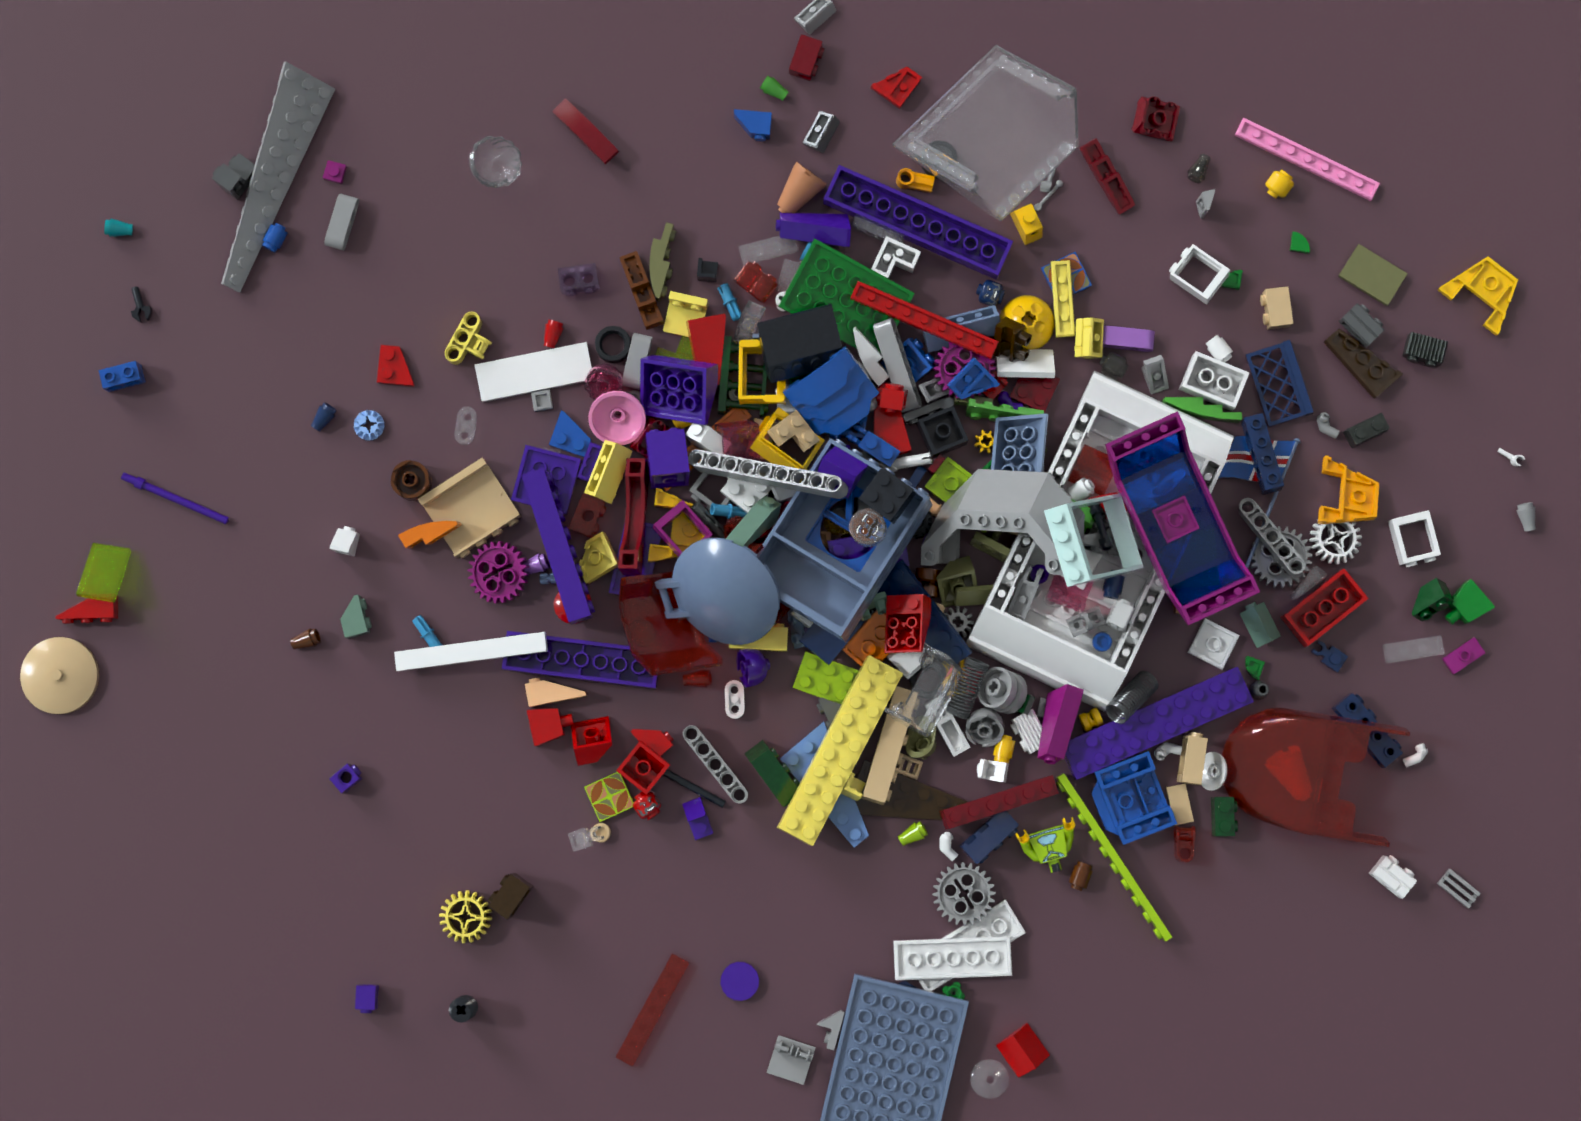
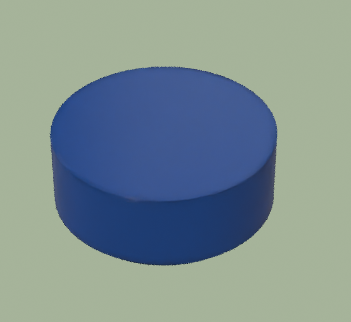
[1092,632,1112,652]

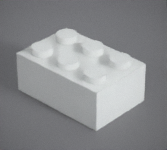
[1179,351,1249,411]

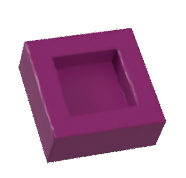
[323,160,347,184]

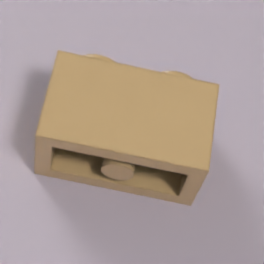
[1260,287,1293,330]

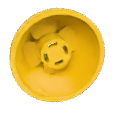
[999,295,1055,350]

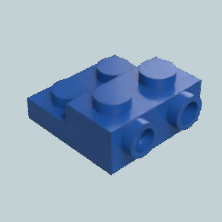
[880,338,936,383]

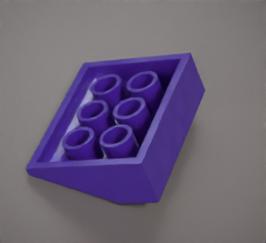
[640,355,718,425]

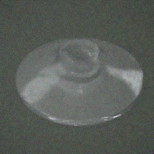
[970,1059,1009,1099]

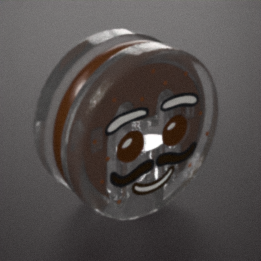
[849,509,887,547]

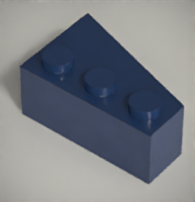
[959,811,1019,864]

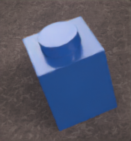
[734,109,772,142]

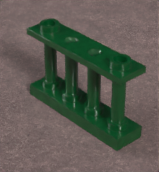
[718,336,768,418]

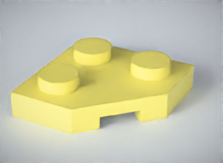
[579,531,619,584]

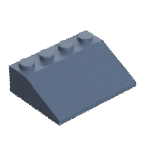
[991,413,1048,472]

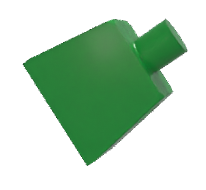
[1445,579,1495,625]

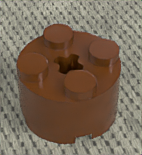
[391,460,432,501]

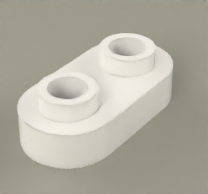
[725,680,745,719]

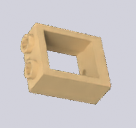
[1177,732,1208,785]

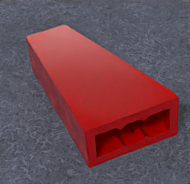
[686,313,726,386]
[873,383,912,461]

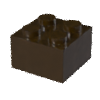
[488,873,534,920]

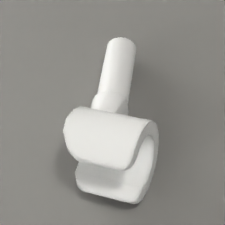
[1497,448,1525,466]

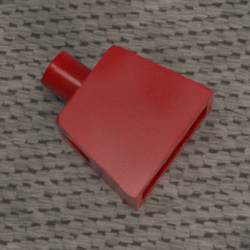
[527,708,574,747]

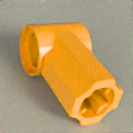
[896,168,935,193]

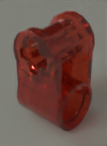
[1174,825,1196,863]

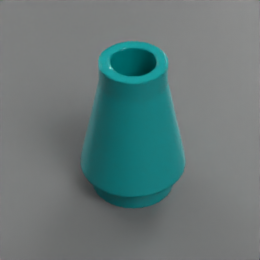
[104,218,133,237]

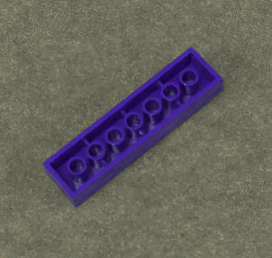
[521,468,595,625]
[502,631,662,689]

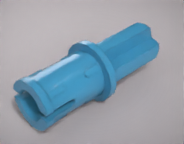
[717,283,742,321]
[710,503,747,519]
[412,615,443,647]

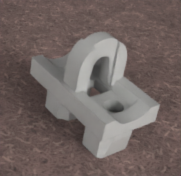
[1066,606,1106,638]

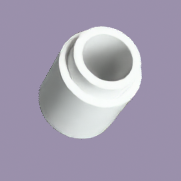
[1206,335,1233,362]
[1066,477,1095,502]

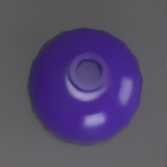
[736,648,770,688]

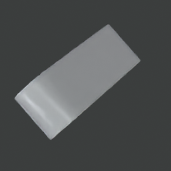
[324,193,359,251]
[621,333,653,390]

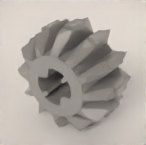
[944,606,974,637]

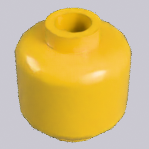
[1265,169,1294,199]

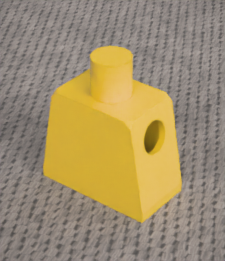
[1010,204,1043,246]

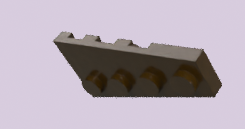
[1324,329,1403,399]

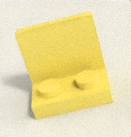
[663,291,708,338]

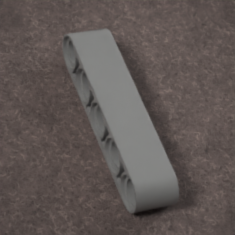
[873,318,922,413]
[1239,498,1306,578]
[683,725,748,804]

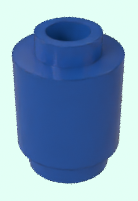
[262,223,288,253]

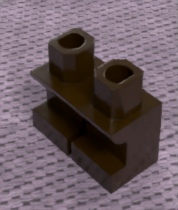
[993,316,1032,362]

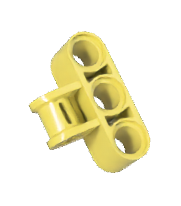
[445,312,492,365]

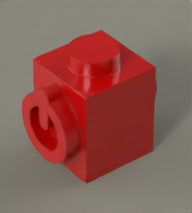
[877,383,908,413]

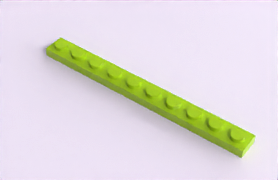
[1056,773,1172,941]

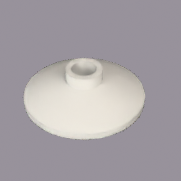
[1201,752,1227,791]

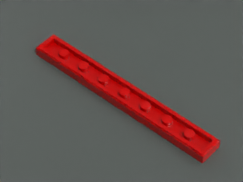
[850,281,999,360]

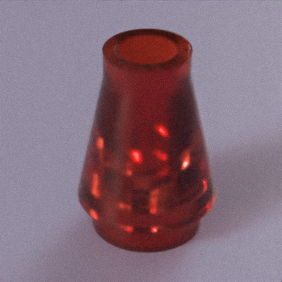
[683,669,712,688]

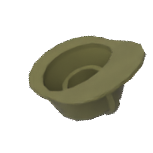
[906,715,937,760]

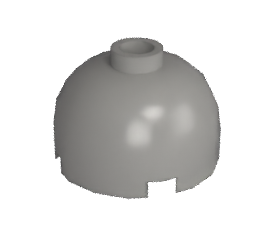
[965,708,1004,747]

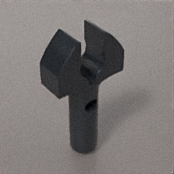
[131,286,152,323]

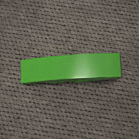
[1162,397,1242,423]

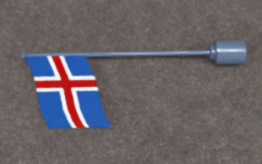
[1218,436,1301,583]

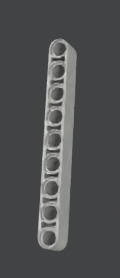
[688,449,848,499]

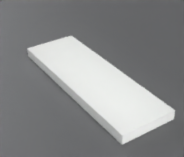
[475,342,594,402]
[918,899,1026,991]
[893,936,1012,980]

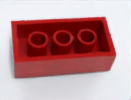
[1280,568,1369,647]

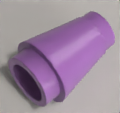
[523,553,550,574]

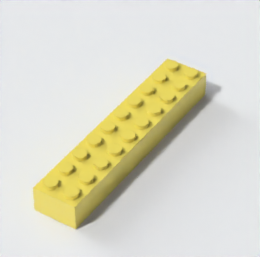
[777,655,903,846]

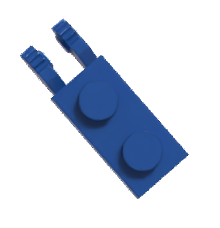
[846,424,901,468]

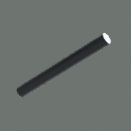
[663,769,726,808]

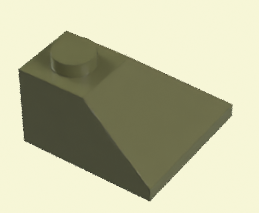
[936,556,977,607]

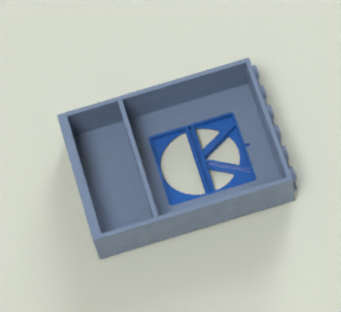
[756,438,932,643]

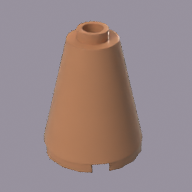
[777,162,826,213]

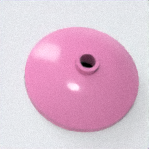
[588,391,646,445]

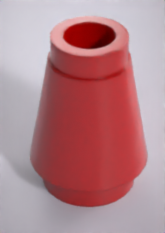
[544,319,564,348]

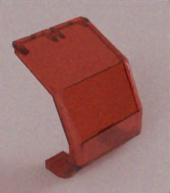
[619,572,723,676]

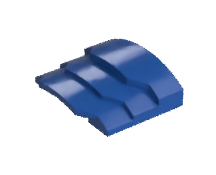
[783,346,879,436]
[1091,751,1177,845]

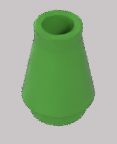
[760,76,789,101]

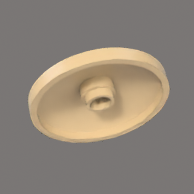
[20,637,99,714]

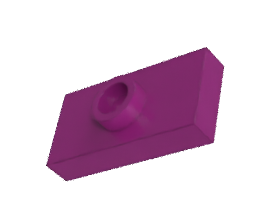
[1442,637,1485,675]

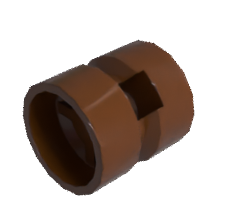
[915,568,941,598]

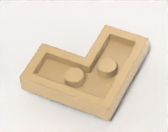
[767,410,820,452]

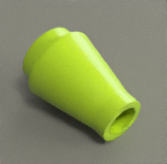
[898,821,928,846]

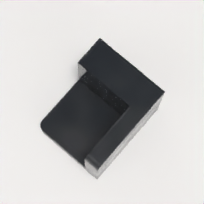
[697,258,718,282]

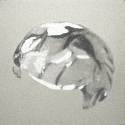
[469,136,522,188]

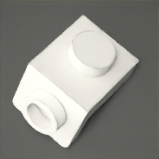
[977,759,1009,783]

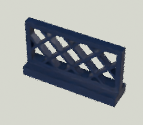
[1246,340,1314,427]

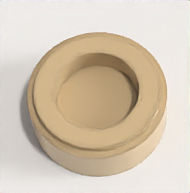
[591,823,611,842]

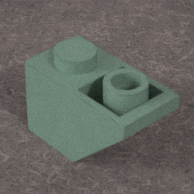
[340,595,372,639]

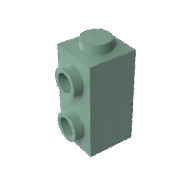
[1240,602,1281,648]

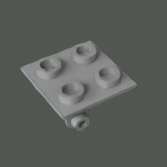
[767,1035,816,1085]

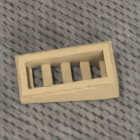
[895,754,923,780]

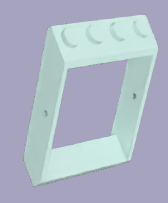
[1044,493,1144,587]

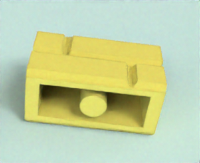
[1074,317,1104,359]

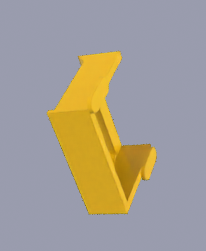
[738,339,786,405]
[750,407,825,483]

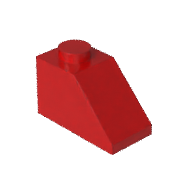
[630,729,674,757]

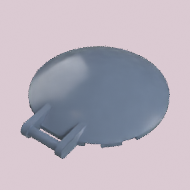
[655,538,780,645]

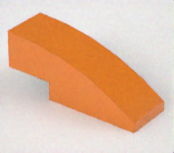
[398,521,462,549]

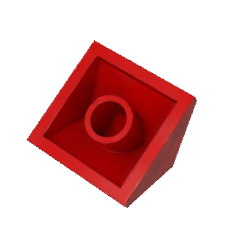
[996,1023,1050,1078]

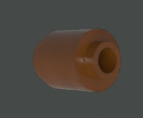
[1069,861,1093,891]

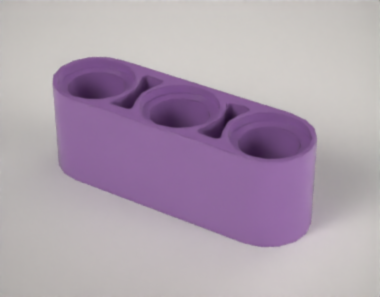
[1103,326,1155,352]

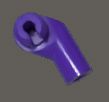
[998,391,1023,410]

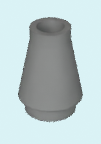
[1516,502,1536,531]

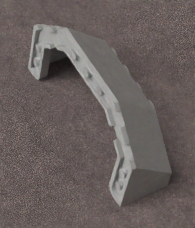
[921,469,1085,575]

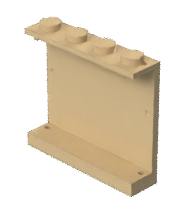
[418,457,521,559]

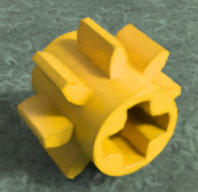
[974,430,994,454]

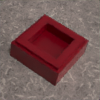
[927,454,945,475]

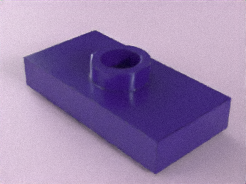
[576,442,602,482]

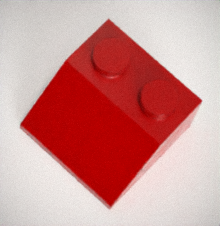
[616,740,671,795]

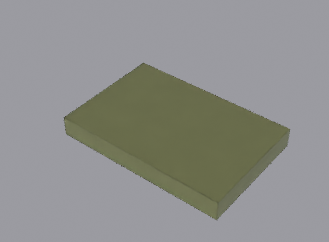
[1338,244,1408,306]

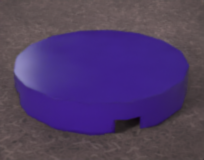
[720,961,759,1001]

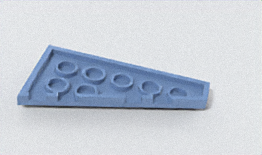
[780,722,869,848]

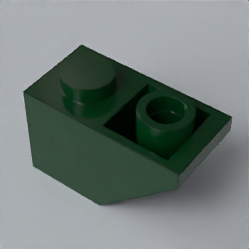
[1412,578,1454,622]

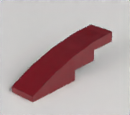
[552,98,619,165]
[1079,138,1136,215]

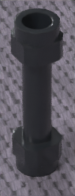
[1089,504,1113,550]

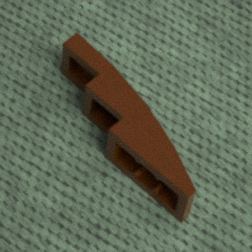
[619,251,664,330]

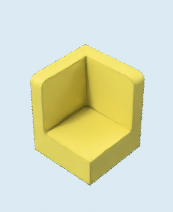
[841,773,866,801]

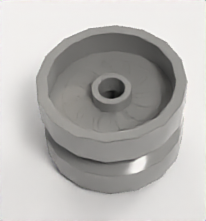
[978,667,1027,714]

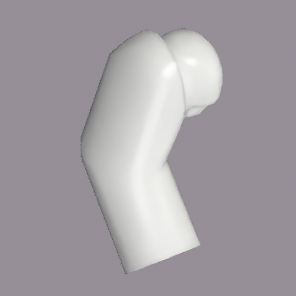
[1154,742,1182,761]
[1403,743,1428,768]
[939,832,959,861]

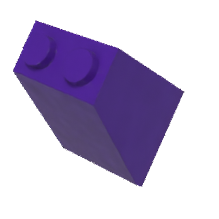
[646,428,690,489]

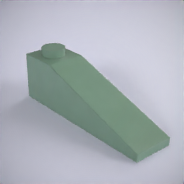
[726,496,782,547]

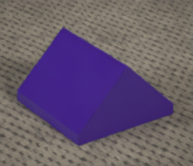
[817,446,868,499]

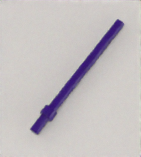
[121,472,229,524]

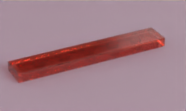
[616,953,689,1067]

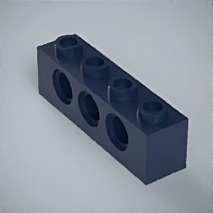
[1241,413,1284,495]

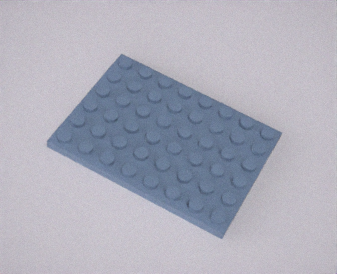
[820,973,969,1121]

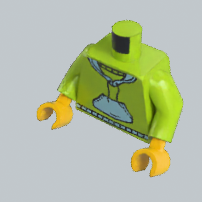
[1015,817,1075,873]

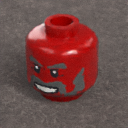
[632,792,661,820]

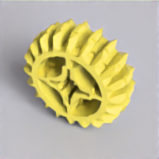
[439,890,492,943]

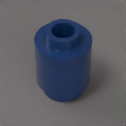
[1102,570,1125,600]

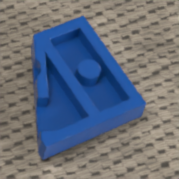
[947,358,1000,399]

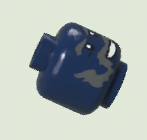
[976,280,1005,306]

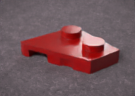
[871,67,922,109]
[377,345,414,387]

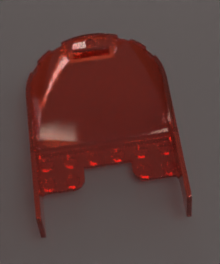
[1222,708,1410,847]

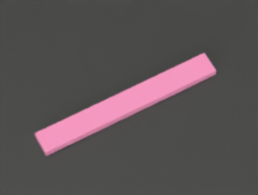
[1234,117,1380,201]

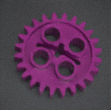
[933,342,996,401]
[467,541,529,603]

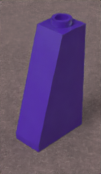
[776,213,851,247]

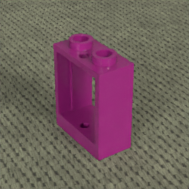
[653,500,713,558]

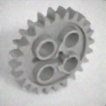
[1249,526,1313,589]
[932,862,996,926]

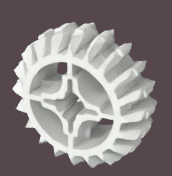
[1309,520,1362,565]

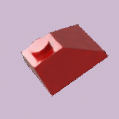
[571,716,612,766]

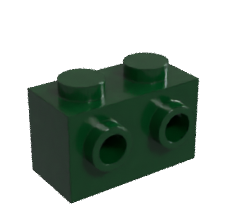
[1211,797,1238,836]

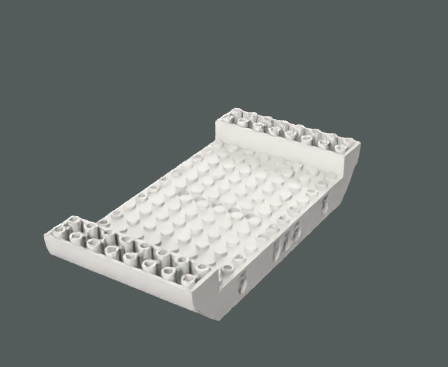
[966,371,1234,712]

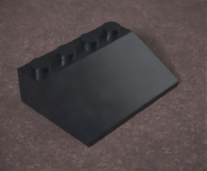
[757,304,842,383]

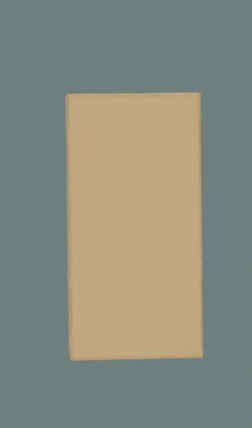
[1166,783,1194,825]

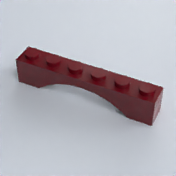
[618,458,649,575]
[940,775,1059,830]

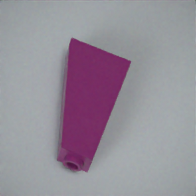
[1037,684,1084,764]

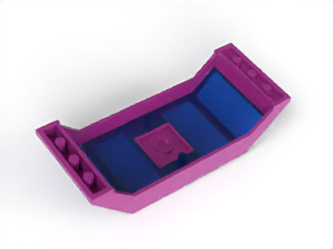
[1105,411,1260,625]

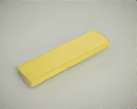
[1051,260,1075,338]

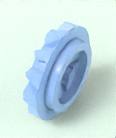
[354,410,384,440]

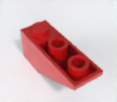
[56,594,118,624]

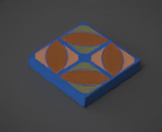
[1041,252,1092,295]

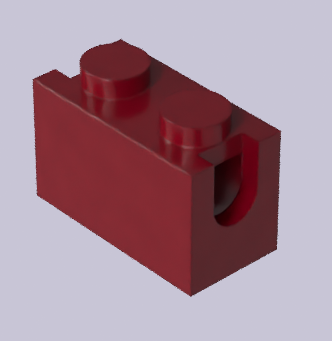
[789,34,825,81]

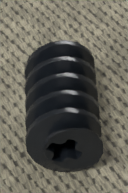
[449,995,478,1023]

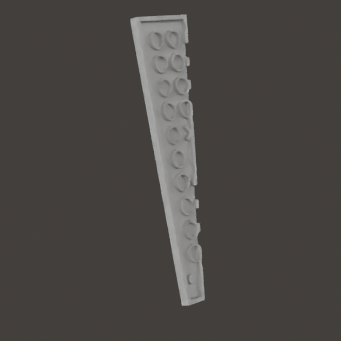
[221,62,335,292]

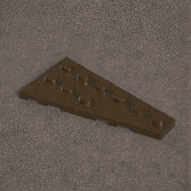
[856,760,967,820]

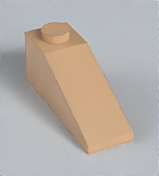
[525,678,587,707]

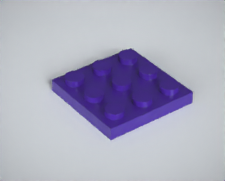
[511,445,582,515]

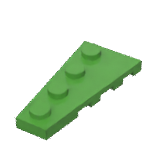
[966,398,1044,422]

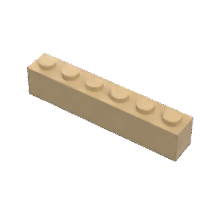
[861,686,920,805]

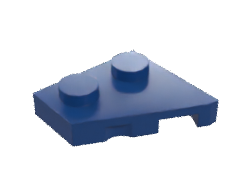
[549,410,592,457]

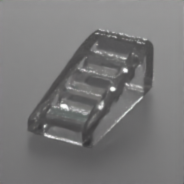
[1290,566,1328,600]

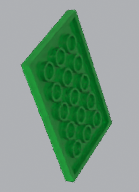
[778,239,915,353]

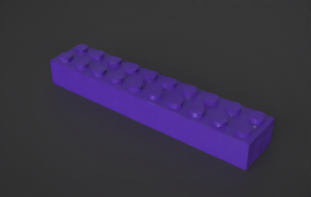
[823,165,1013,280]
[1064,667,1254,780]

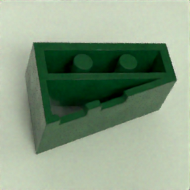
[744,740,800,808]

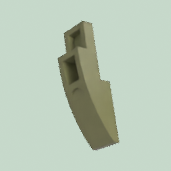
[650,222,677,302]

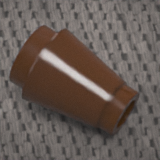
[290,628,321,649]

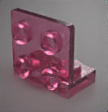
[714,419,760,461]
[1045,575,1094,613]

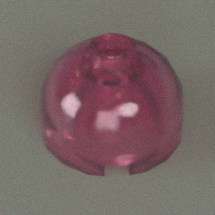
[584,363,623,400]

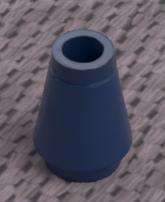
[311,402,337,432]

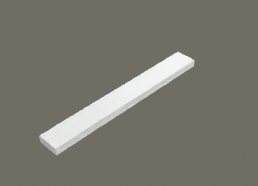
[394,632,548,671]

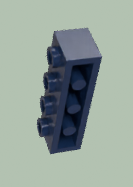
[1332,693,1403,768]

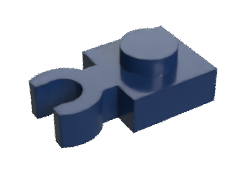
[1311,641,1348,673]

